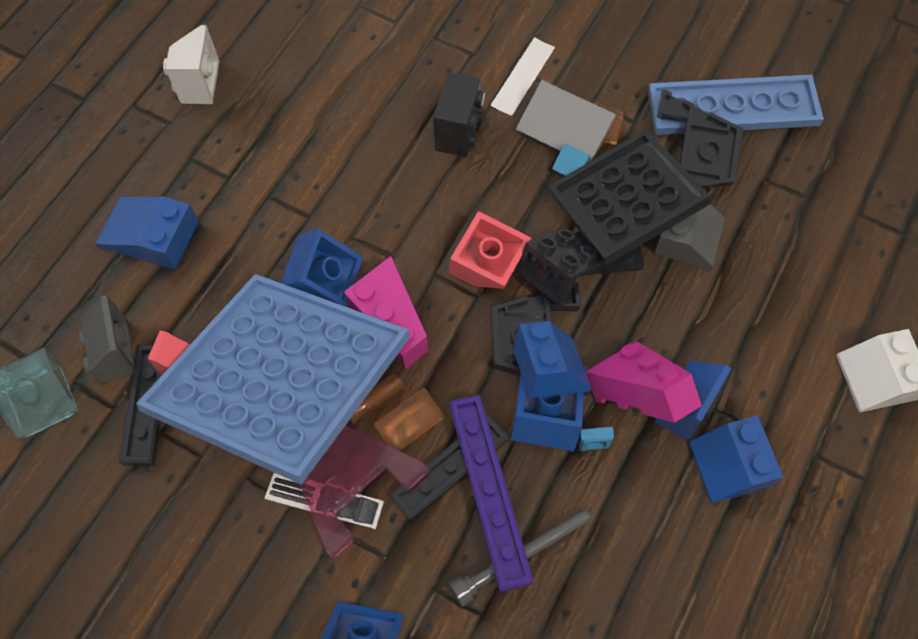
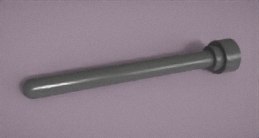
[448,509,592,607]

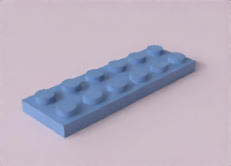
[648,75,824,135]

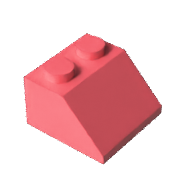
[448,211,531,289]

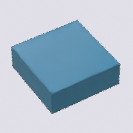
[552,143,591,176]
[577,427,614,451]

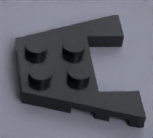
[657,90,743,189]
[490,282,590,396]

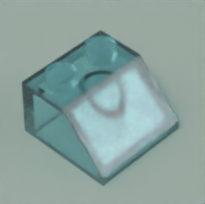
[0,348,79,441]

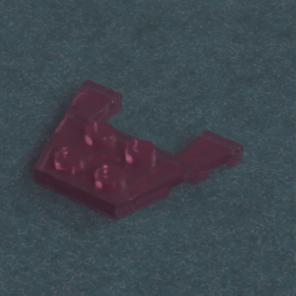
[300,425,429,559]

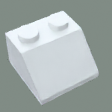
[163,25,220,104]
[836,329,918,413]

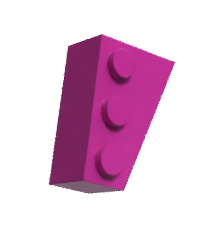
[344,256,429,370]

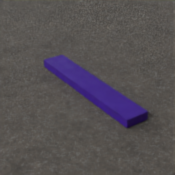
[449,394,534,593]

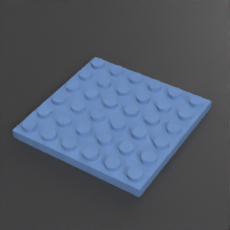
[136,274,410,485]

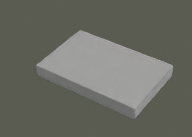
[516,80,616,163]

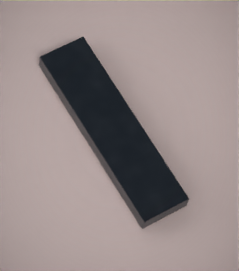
[119,345,161,466]
[390,414,509,522]

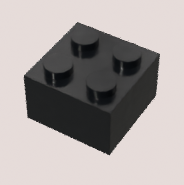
[433,72,485,158]

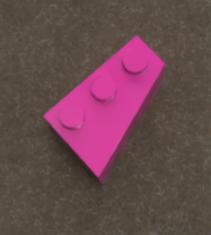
[585,341,702,423]

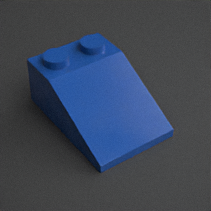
[95,197,199,270]

